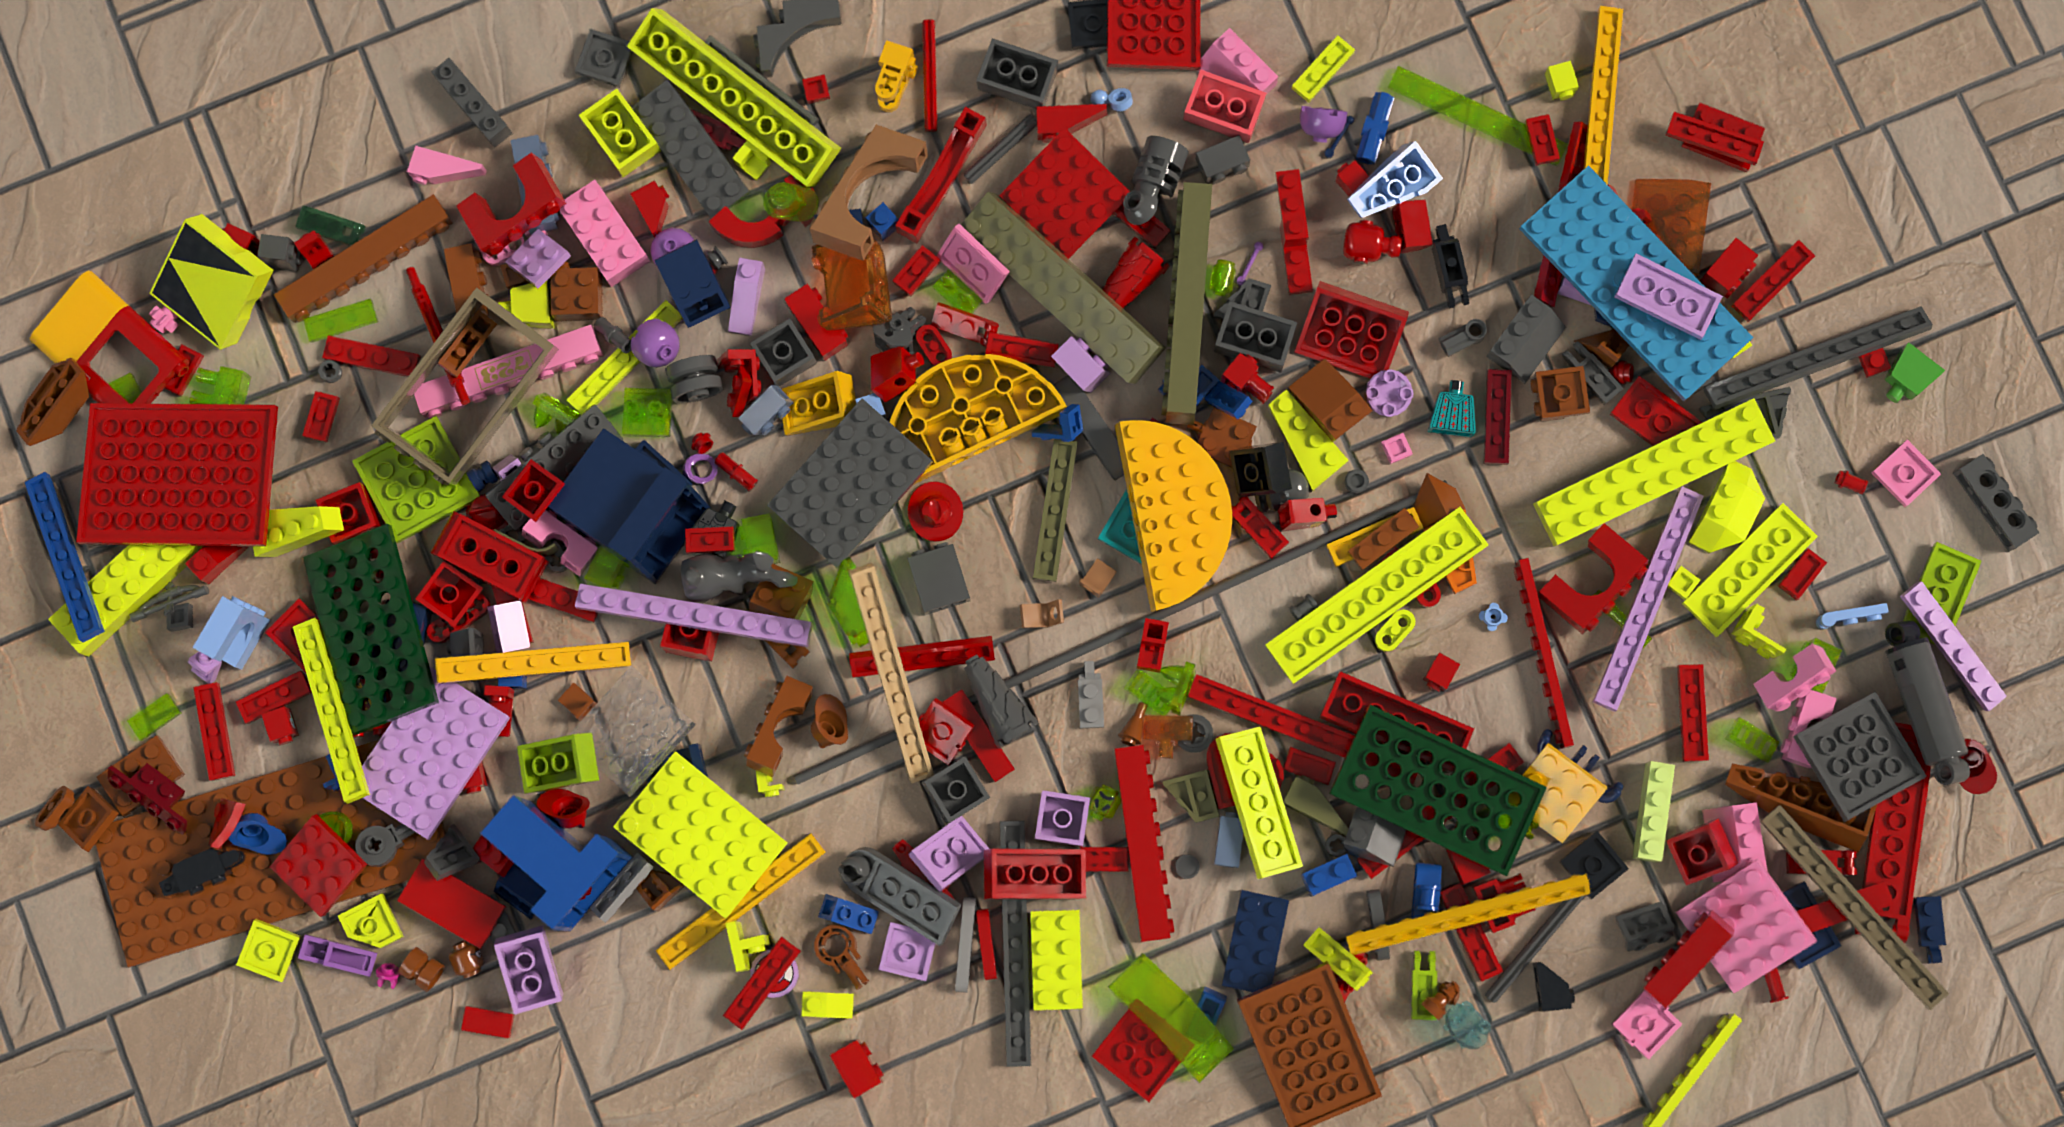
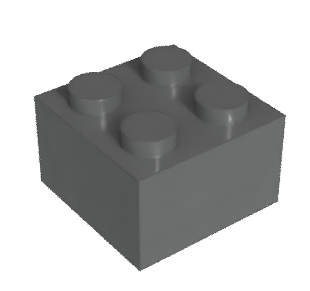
[750,318,817,387]
[921,757,990,824]

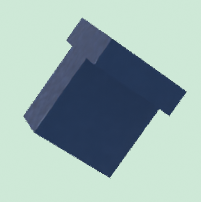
[548,428,711,584]

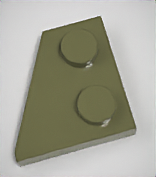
[1162,770,1220,823]

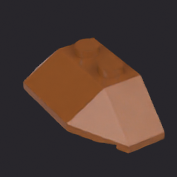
[16,358,89,446]

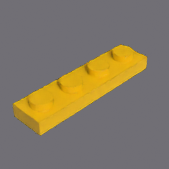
[1326,507,1424,567]

